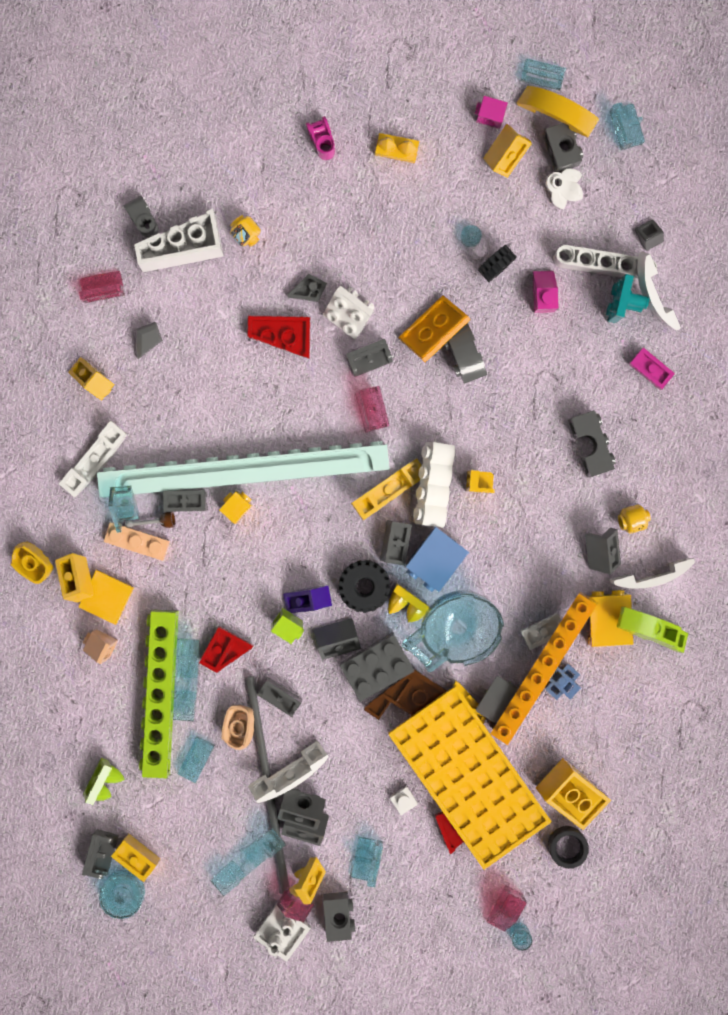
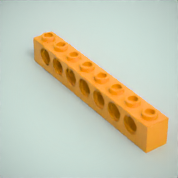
[490,592,598,745]

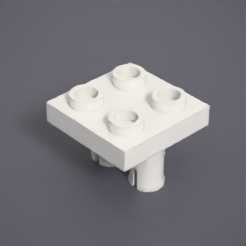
[323,286,374,340]
[253,902,311,962]

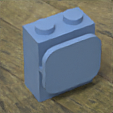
[405,527,469,592]

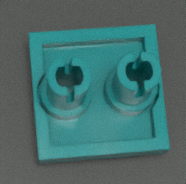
[606,274,650,323]

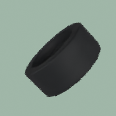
[548,826,589,869]

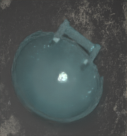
[402,590,504,672]

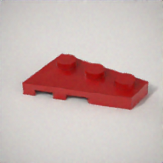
[248,316,310,359]

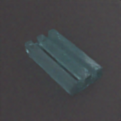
[520,58,566,91]

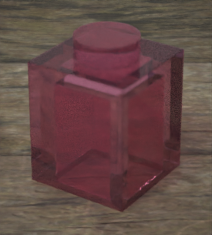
[276,887,314,922]

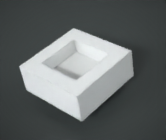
[390,785,418,815]

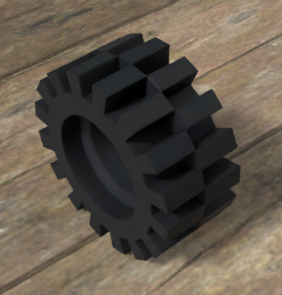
[478,245,517,282]

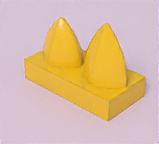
[375,133,419,163]
[388,583,431,622]
[289,857,326,904]

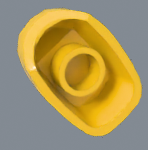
[10,542,54,584]

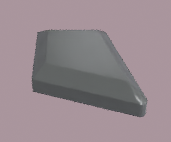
[287,274,327,302]
[136,322,163,359]

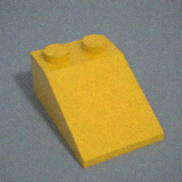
[535,758,611,830]

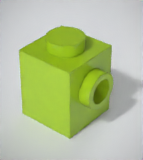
[271,608,304,644]

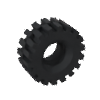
[338,560,390,613]

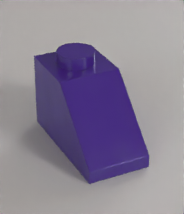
[283,585,332,613]

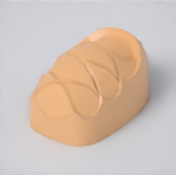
[222,705,254,750]

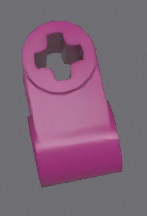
[306,116,335,160]

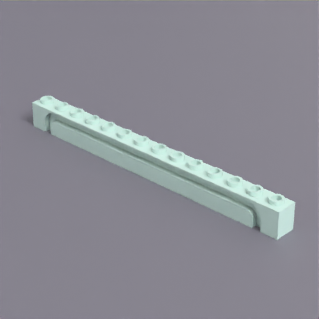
[97,441,389,497]

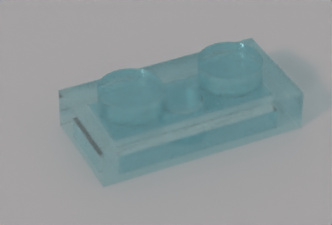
[177,736,215,783]

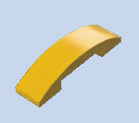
[517,86,599,138]
[351,458,422,520]

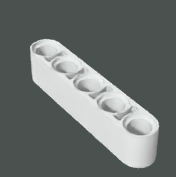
[553,245,657,280]

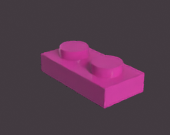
[629,347,675,390]

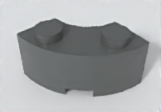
[444,323,487,384]

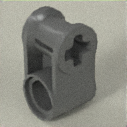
[123,195,159,238]

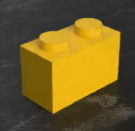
[55,553,95,602]

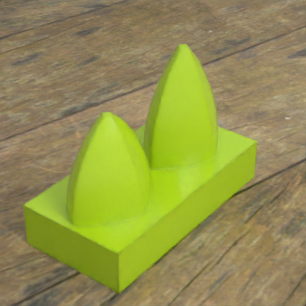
[83,758,124,805]

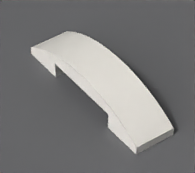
[637,252,681,330]
[59,421,127,497]
[609,558,695,589]
[248,741,328,803]

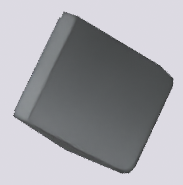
[635,219,664,251]

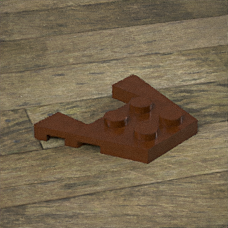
[363,669,447,720]

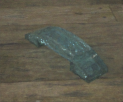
[173,638,199,721]
[211,828,286,896]

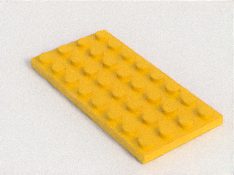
[388,685,552,870]

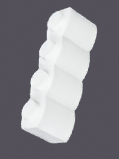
[413,442,455,528]

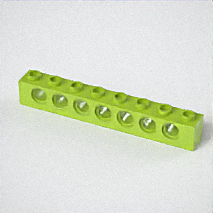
[139,609,179,779]

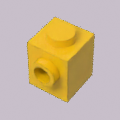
[219,491,253,524]

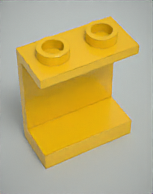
[586,590,634,647]

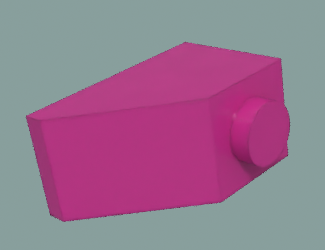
[533,271,559,313]

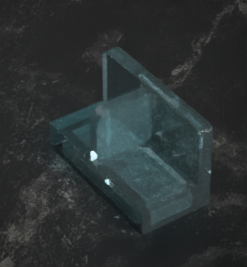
[609,102,645,151]
[108,485,139,533]
[351,837,383,888]

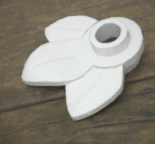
[546,169,583,209]

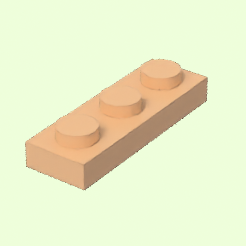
[104,522,170,561]

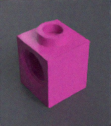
[474,96,508,129]

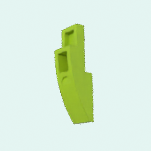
[617,607,688,653]

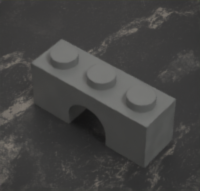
[568,410,616,478]

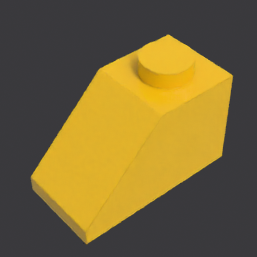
[68,357,115,401]

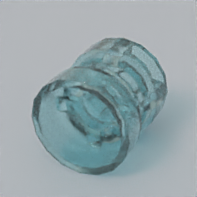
[509,923,533,951]

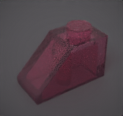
[486,885,527,932]

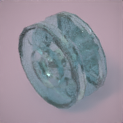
[99,870,146,919]

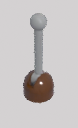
[125,512,176,528]

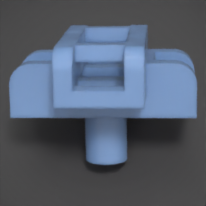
[545,664,581,700]

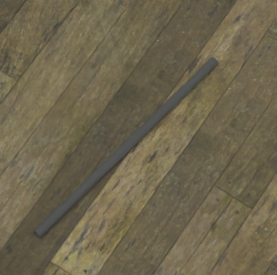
[246,676,291,900]

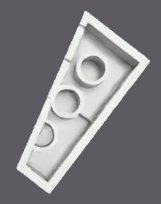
[134,209,224,272]

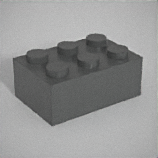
[340,632,414,702]

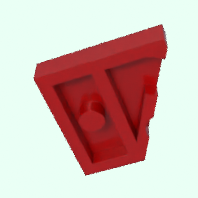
[199,626,254,673]

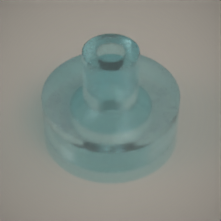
[460,225,482,247]

